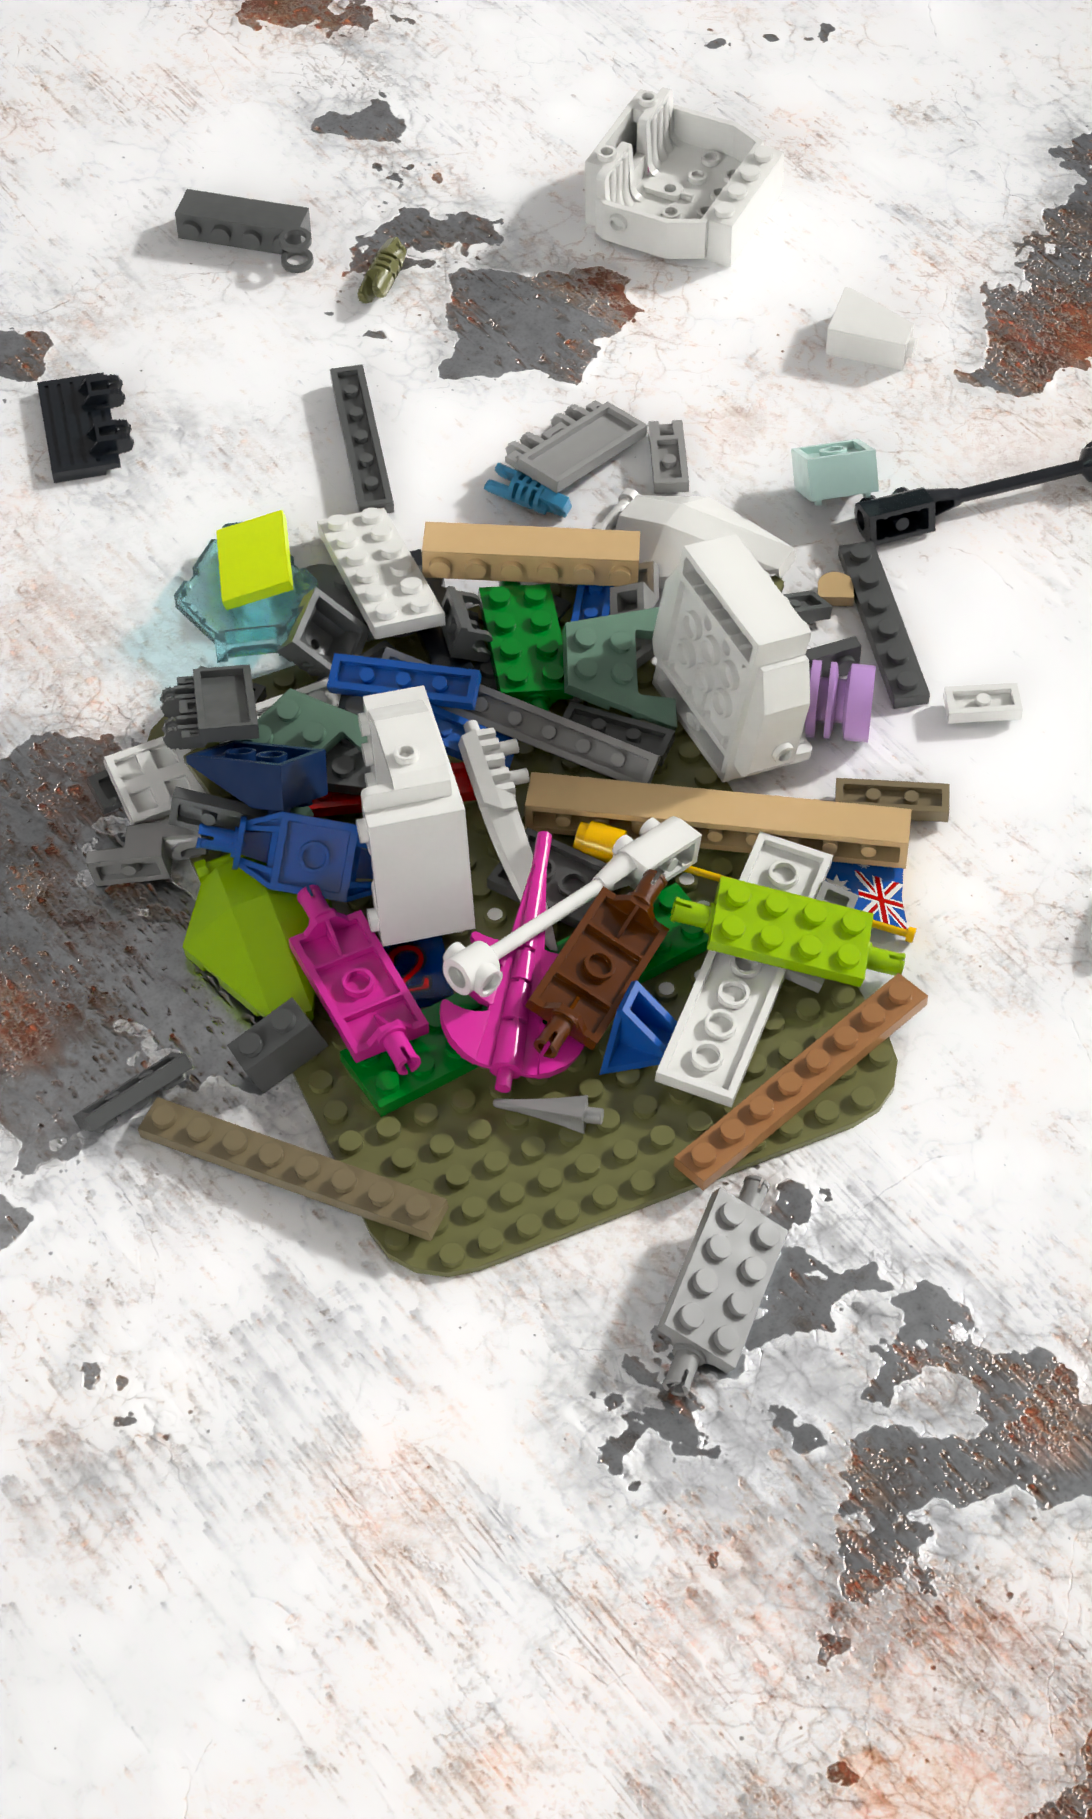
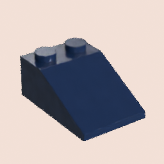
[186,740,328,815]

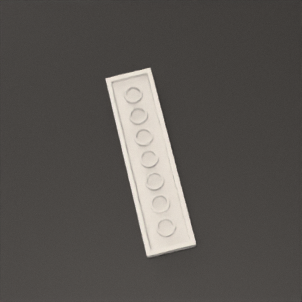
[655,831,833,1108]

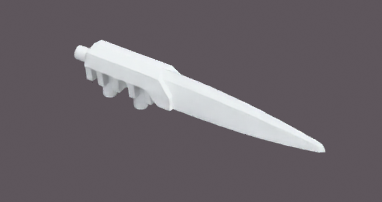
[458,720,557,951]

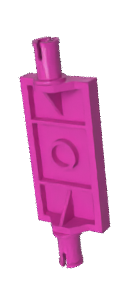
[289,885,429,1075]

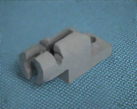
[86,818,210,886]

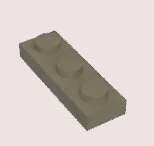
[835,778,950,822]

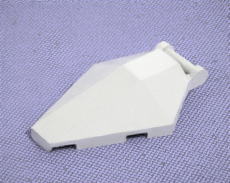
[592,488,796,589]

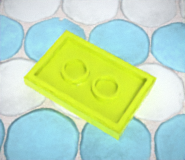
[216,510,293,610]

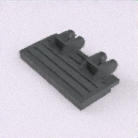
[160,664,259,750]

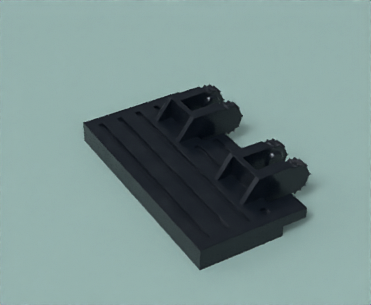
[37,372,134,483]

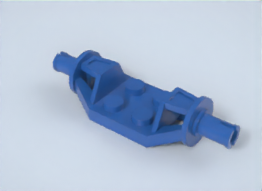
[196,811,374,902]

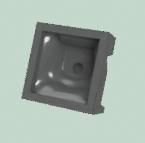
[276,587,370,681]

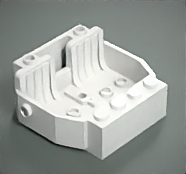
[585,87,784,268]
[652,533,812,782]
[356,685,476,947]

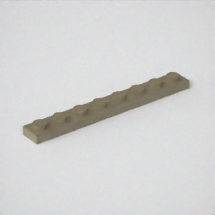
[138,1097,449,1241]

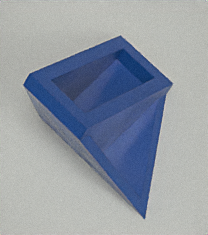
[599,980,677,1075]

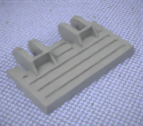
[505,400,648,493]

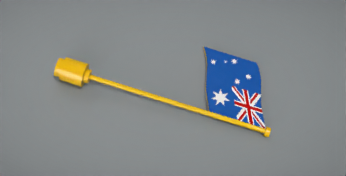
[573,821,917,943]

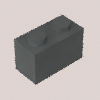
[227,997,329,1093]

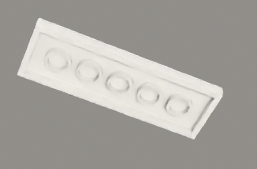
[317,507,445,640]

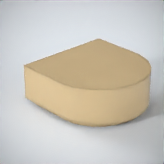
[817,572,854,606]

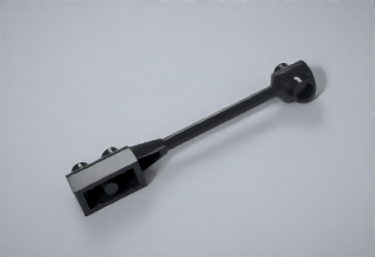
[854,441,1092,546]

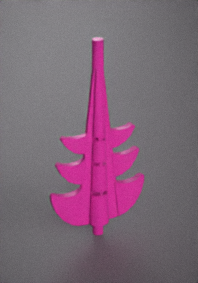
[439,831,584,1093]

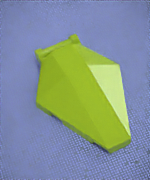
[182,853,332,1021]

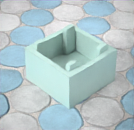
[791,439,879,506]

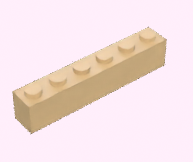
[422,522,640,586]

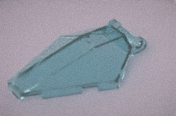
[174,522,318,663]

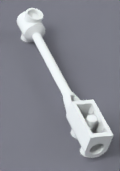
[443,816,702,998]

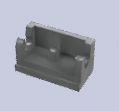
[441,586,493,663]

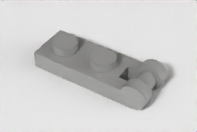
[648,420,689,493]

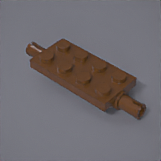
[524,869,670,1058]

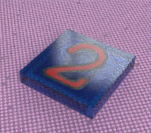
[383,935,454,1008]

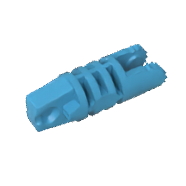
[484,463,572,518]

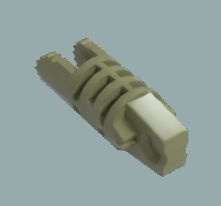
[357,236,407,304]

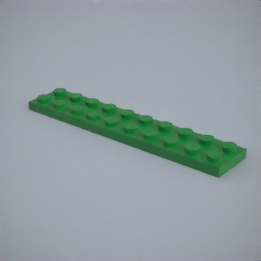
[340,882,709,1117]

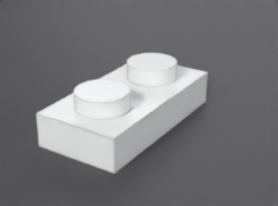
[943,683,1023,724]

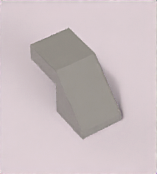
[610,561,659,615]

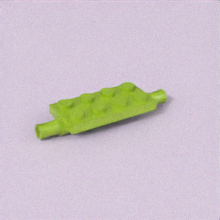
[670,876,906,987]

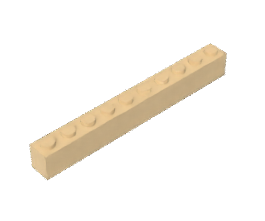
[525,772,912,869]

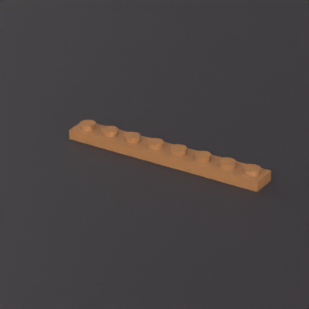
[674,973,928,1191]

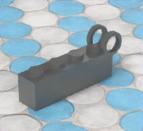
[175,189,314,273]

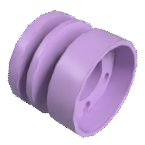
[804,660,876,743]

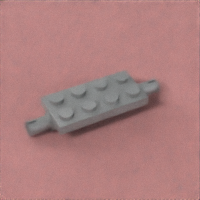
[656,1175,788,1397]

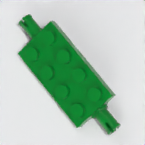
[478,581,573,711]

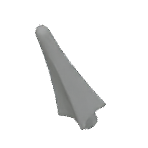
[493,1095,604,1134]

